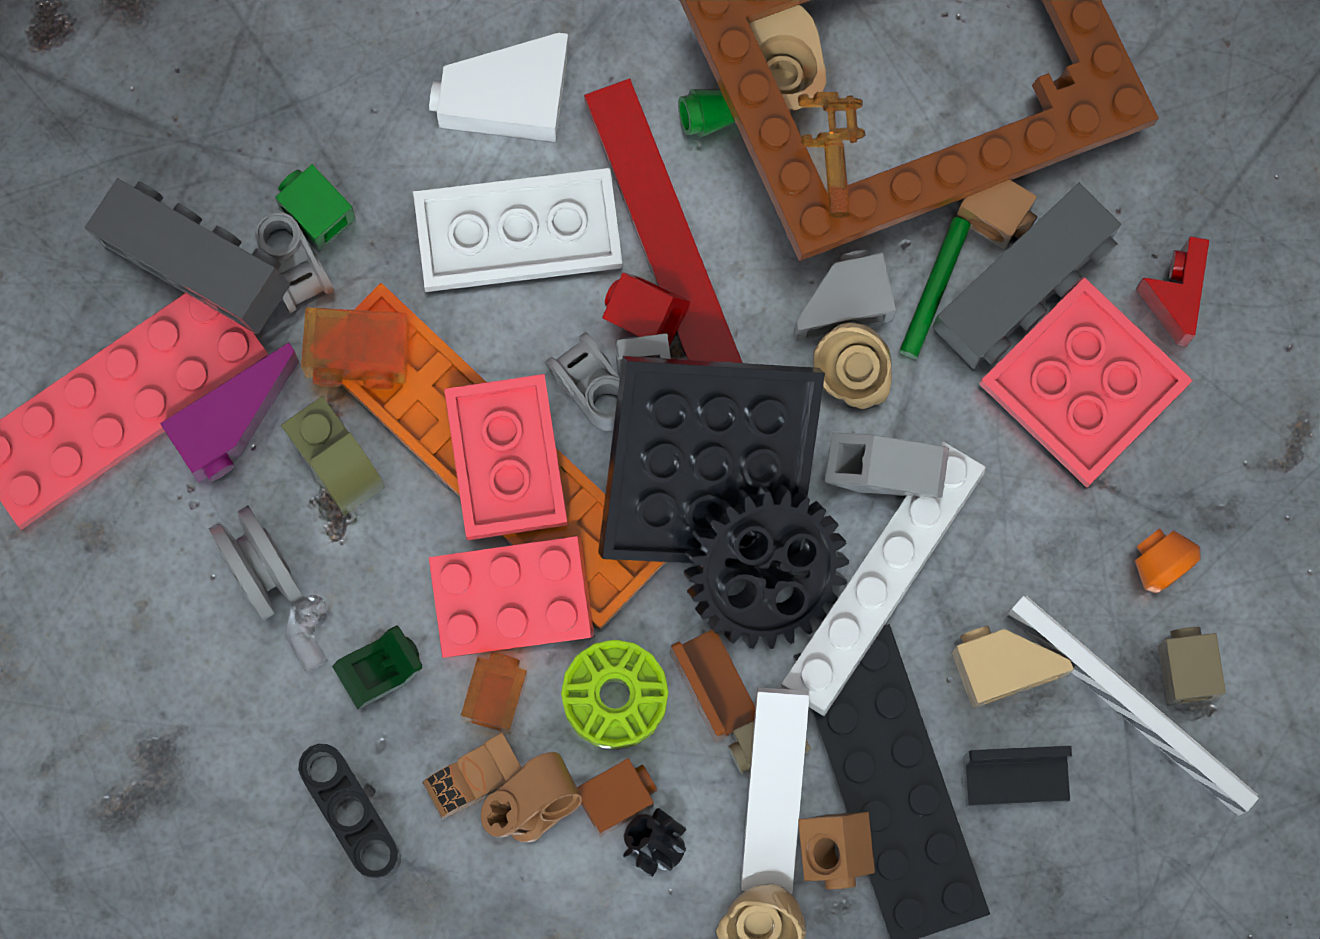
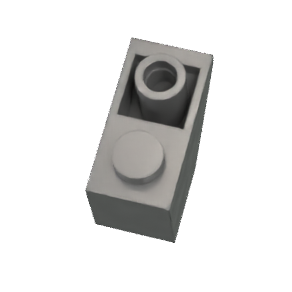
[825,432,949,498]

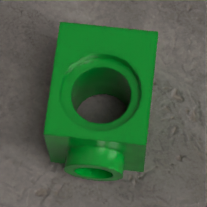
[275,164,356,252]

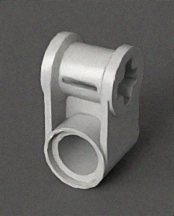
[255,212,334,313]
[545,332,620,431]

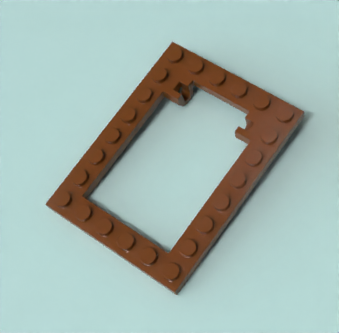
[679,0,1159,261]

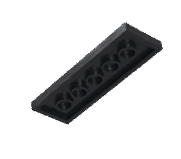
[793,624,990,939]

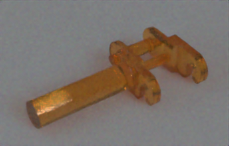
[798,92,866,218]

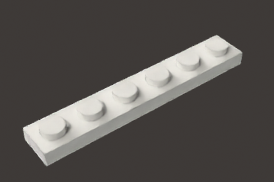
[781,442,986,716]

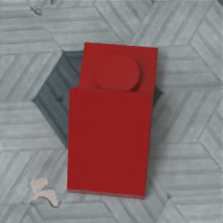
[1136,236,1209,347]

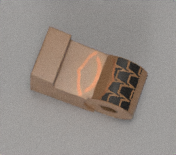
[422,732,522,819]

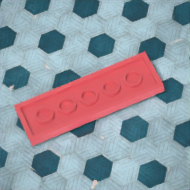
[0,293,269,530]

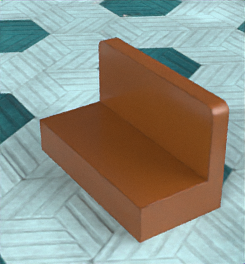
[670,630,755,743]

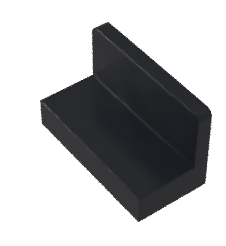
[963,746,1072,807]

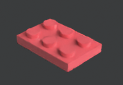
[444,374,567,540]
[429,536,595,658]

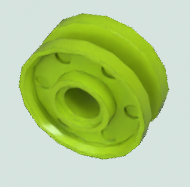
[561,640,669,750]

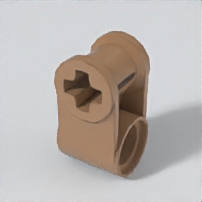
[481,752,582,843]

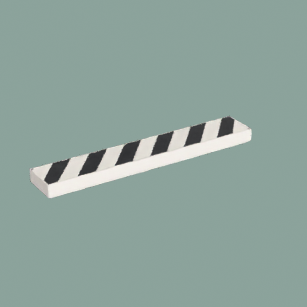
[1006,596,1259,816]

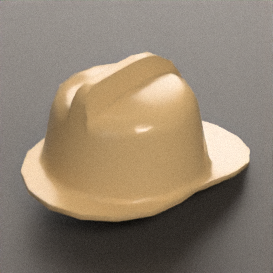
[749,5,826,111]

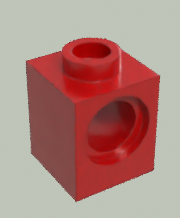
[602,272,690,347]

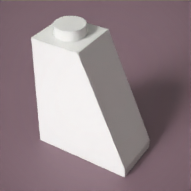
[429,33,569,142]

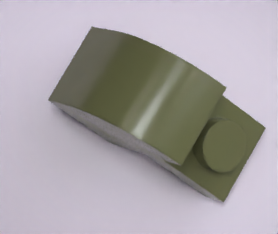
[281,396,385,516]

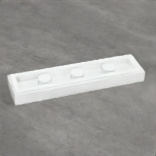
[740,687,810,894]

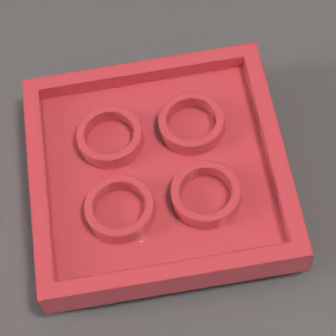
[979,277,1193,488]

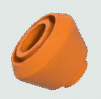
[1135,528,1201,593]

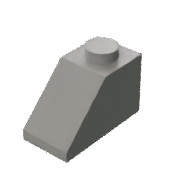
[794,250,896,341]

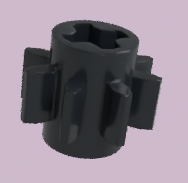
[623,808,686,877]

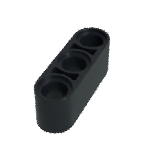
[298,744,401,881]

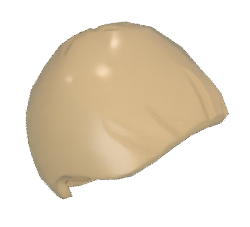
[813,323,892,409]
[716,884,806,939]

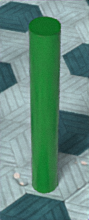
[899,217,971,359]

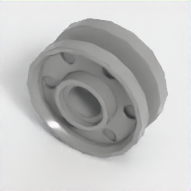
[208,505,303,621]

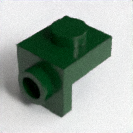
[332,625,422,709]

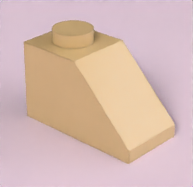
[951,626,1074,709]

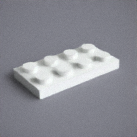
[413,168,623,292]

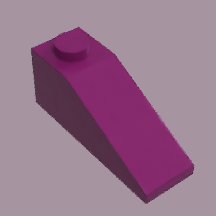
[160,343,299,483]

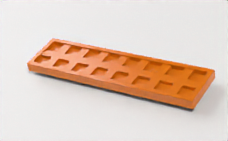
[311,283,666,630]

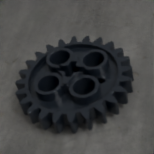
[684,485,849,649]

